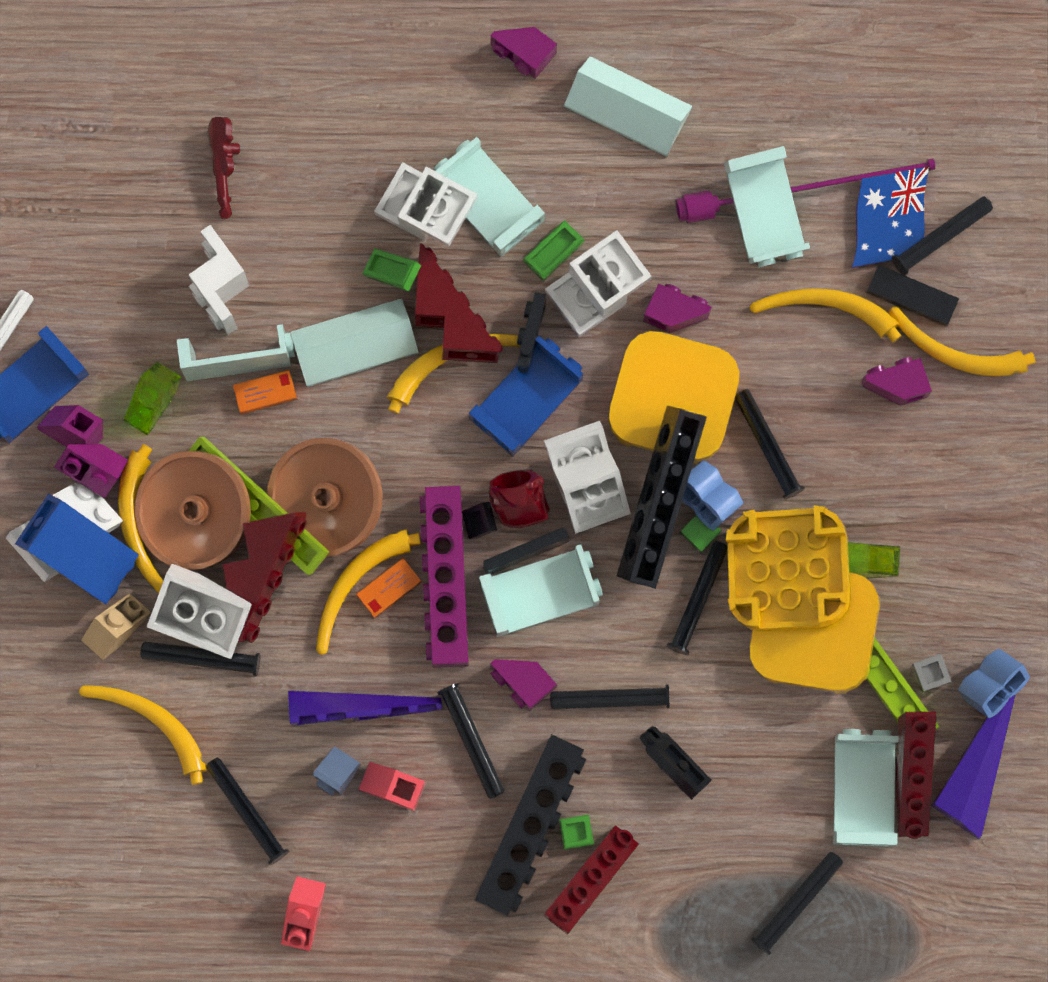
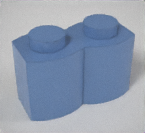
[682,460,744,531]
[958,649,1030,718]

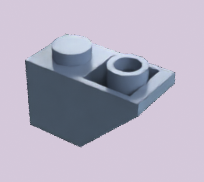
[312,746,361,796]

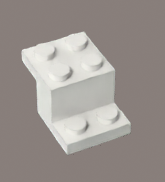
[374,162,478,247]
[189,225,249,335]
[545,230,652,337]
[544,421,631,534]
[6,482,123,582]

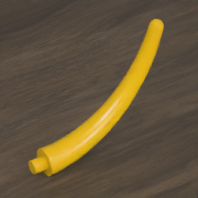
[750,288,902,343]
[889,307,1036,376]
[386,334,521,414]
[118,444,163,594]
[316,529,421,655]
[79,685,207,785]

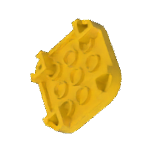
[608,331,740,464]
[726,505,850,631]
[750,572,880,694]

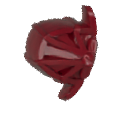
[489,469,550,528]

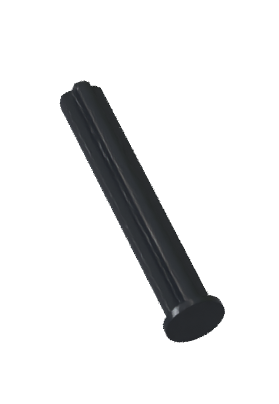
[892,196,993,276]
[735,389,805,499]
[666,541,728,655]
[140,642,260,677]
[437,683,504,799]
[550,684,670,709]
[206,757,289,865]
[751,852,843,955]

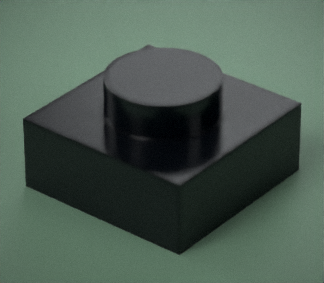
[462,502,497,539]

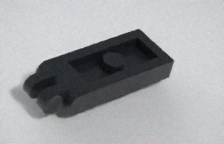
[517,292,546,374]
[640,726,712,800]

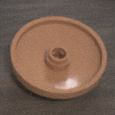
[267,438,383,557]
[135,451,251,570]

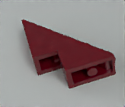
[415,243,503,363]
[222,512,307,643]
[895,711,936,839]
[544,825,639,935]

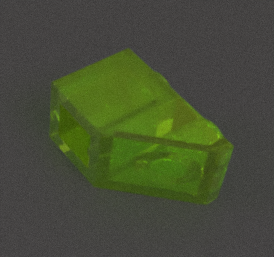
[123,362,182,435]
[848,542,900,579]

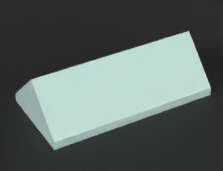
[564,56,692,157]
[290,298,419,387]

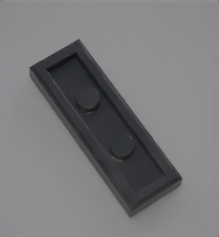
[866,265,959,327]
[483,527,569,575]

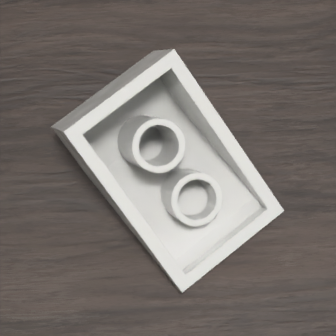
[147,564,252,659]

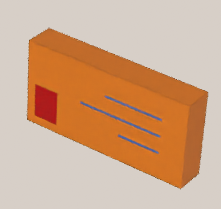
[233,370,298,415]
[356,558,422,618]

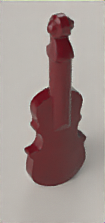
[208,117,240,220]

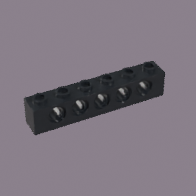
[616,405,707,589]
[475,734,587,916]

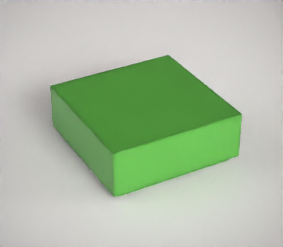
[680,515,722,553]
[559,814,594,850]

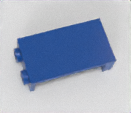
[0,326,89,444]
[469,336,583,457]
[15,493,139,604]

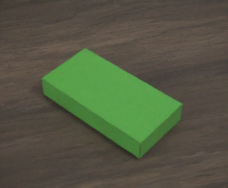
[523,220,585,282]
[362,248,421,291]

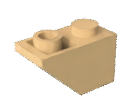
[81,593,151,660]

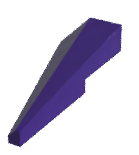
[288,691,443,726]
[931,694,1016,839]

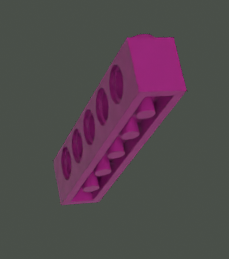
[419,486,469,668]

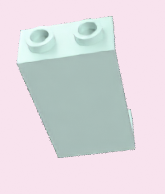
[434,137,545,257]
[724,146,810,267]
[177,324,295,381]
[479,544,603,637]
[833,729,899,847]

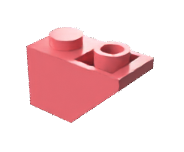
[358,762,425,812]
[281,876,326,951]

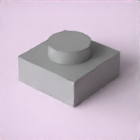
[912,654,952,693]

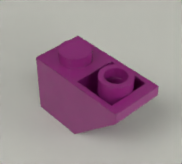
[490,27,557,79]
[643,283,712,333]
[861,357,932,406]
[37,405,103,447]
[54,444,128,498]
[490,659,557,711]

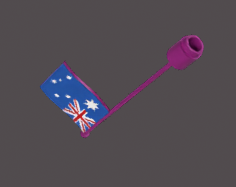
[675,158,936,268]

